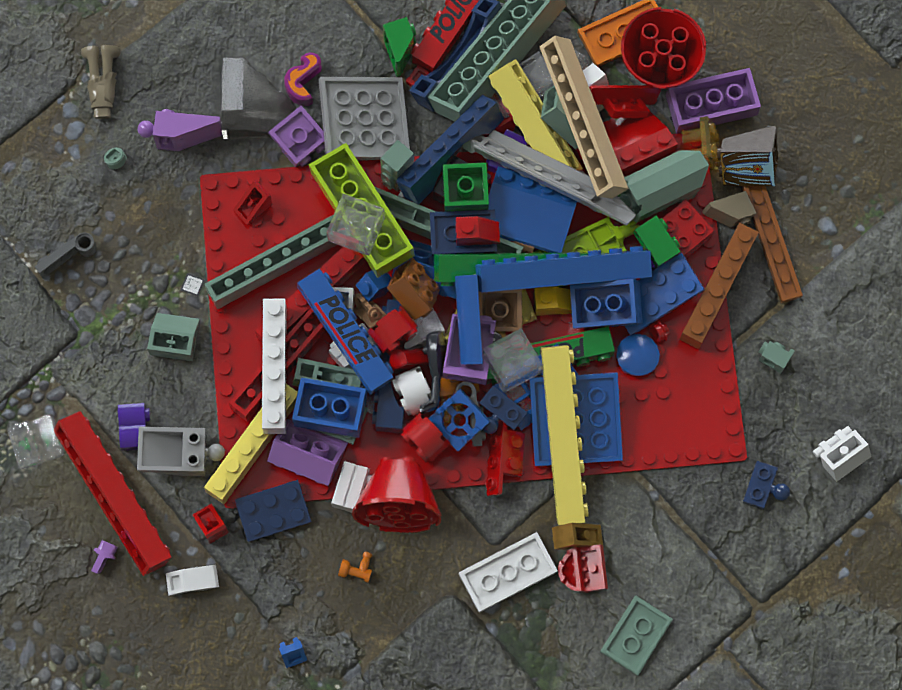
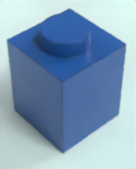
[355,270,392,302]

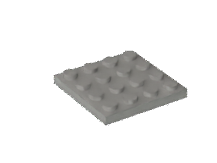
[319,77,410,160]

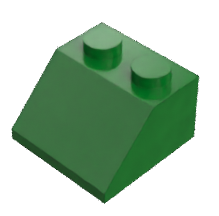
[383,17,416,77]

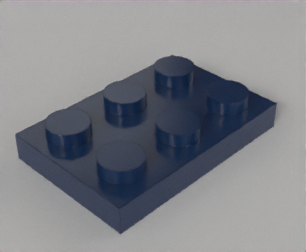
[430,209,497,256]
[235,480,311,542]

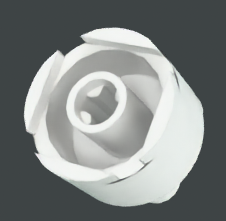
[392,366,431,416]

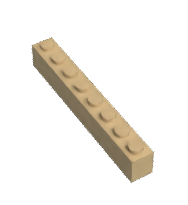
[539,36,629,199]

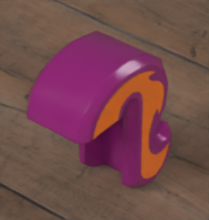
[284,52,322,106]

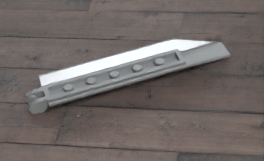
[463,130,636,225]

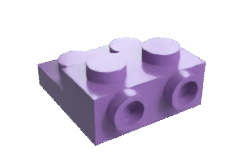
[268,106,325,167]

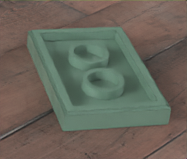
[600,595,673,676]

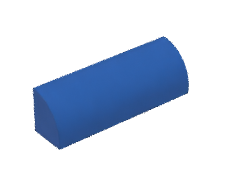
[455,275,483,364]

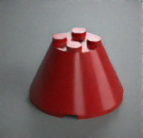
[621,7,706,89]
[352,457,442,533]

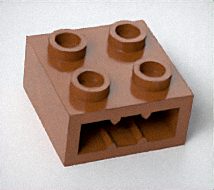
[387,258,440,321]

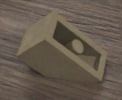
[702,191,756,227]

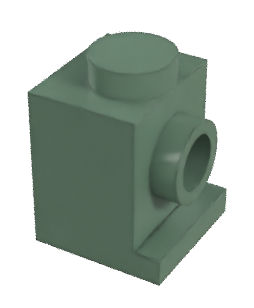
[758,341,794,374]

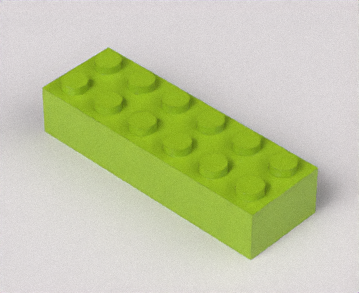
[309,143,415,278]

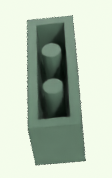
[380,140,414,192]

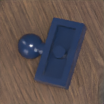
[479,386,528,434]
[743,461,790,510]

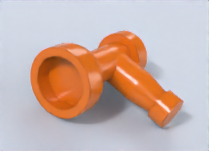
[338,552,372,583]

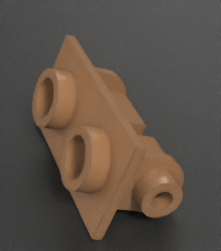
[354,293,386,328]

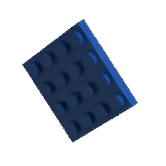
[529,372,623,466]

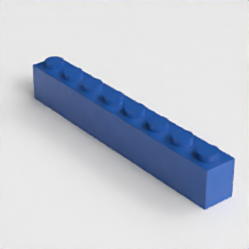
[475,246,652,293]

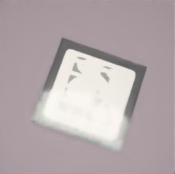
[181,273,205,296]

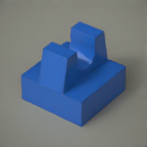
[279,637,307,668]

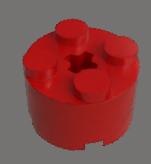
[367,306,418,356]
[401,413,450,462]

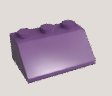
[267,419,348,486]

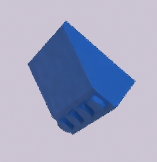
[488,166,577,253]

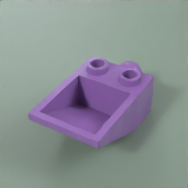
[137,109,223,151]

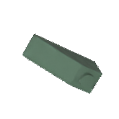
[293,358,361,387]

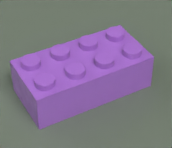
[666,68,761,134]

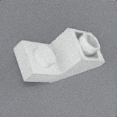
[166,565,219,595]

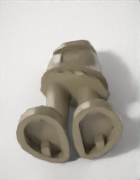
[81,45,121,119]

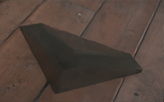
[221,57,297,139]

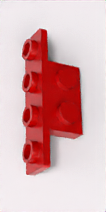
[589,85,662,119]
[486,414,525,497]

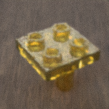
[682,116,721,170]

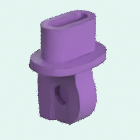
[91,540,118,574]

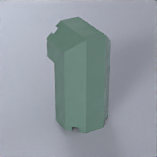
[619,150,709,223]

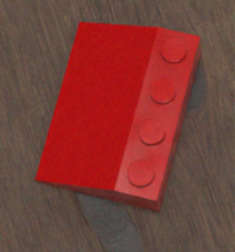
[576,112,678,177]

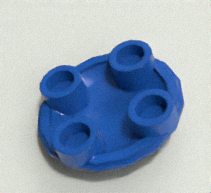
[616,334,660,376]

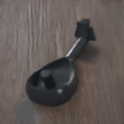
[420,330,447,414]

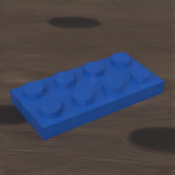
[625,253,705,335]

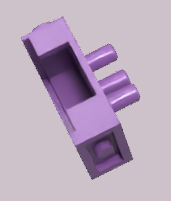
[443,314,496,385]

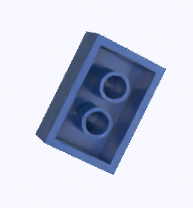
[570,279,643,330]
[292,378,368,438]

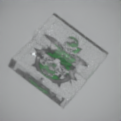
[7,414,65,469]

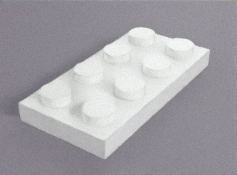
[458,532,558,613]

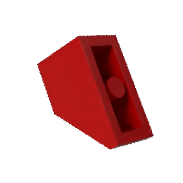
[455,216,500,246]

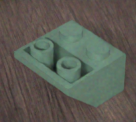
[147,313,200,361]

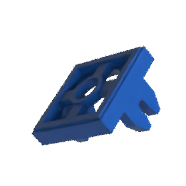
[428,389,491,451]

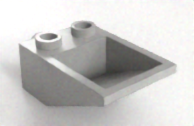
[137,427,225,476]

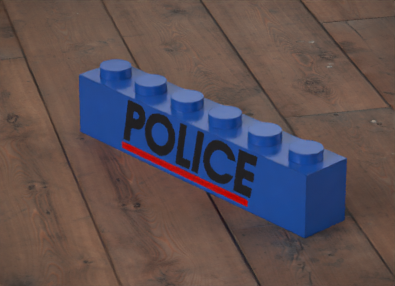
[297,269,394,395]

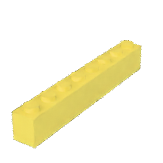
[541,345,588,525]

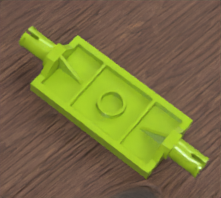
[533,217,639,287]

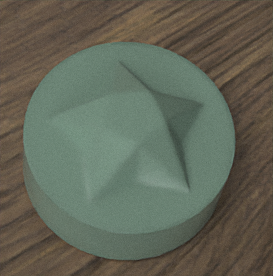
[104,147,127,169]

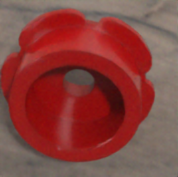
[650,321,670,342]

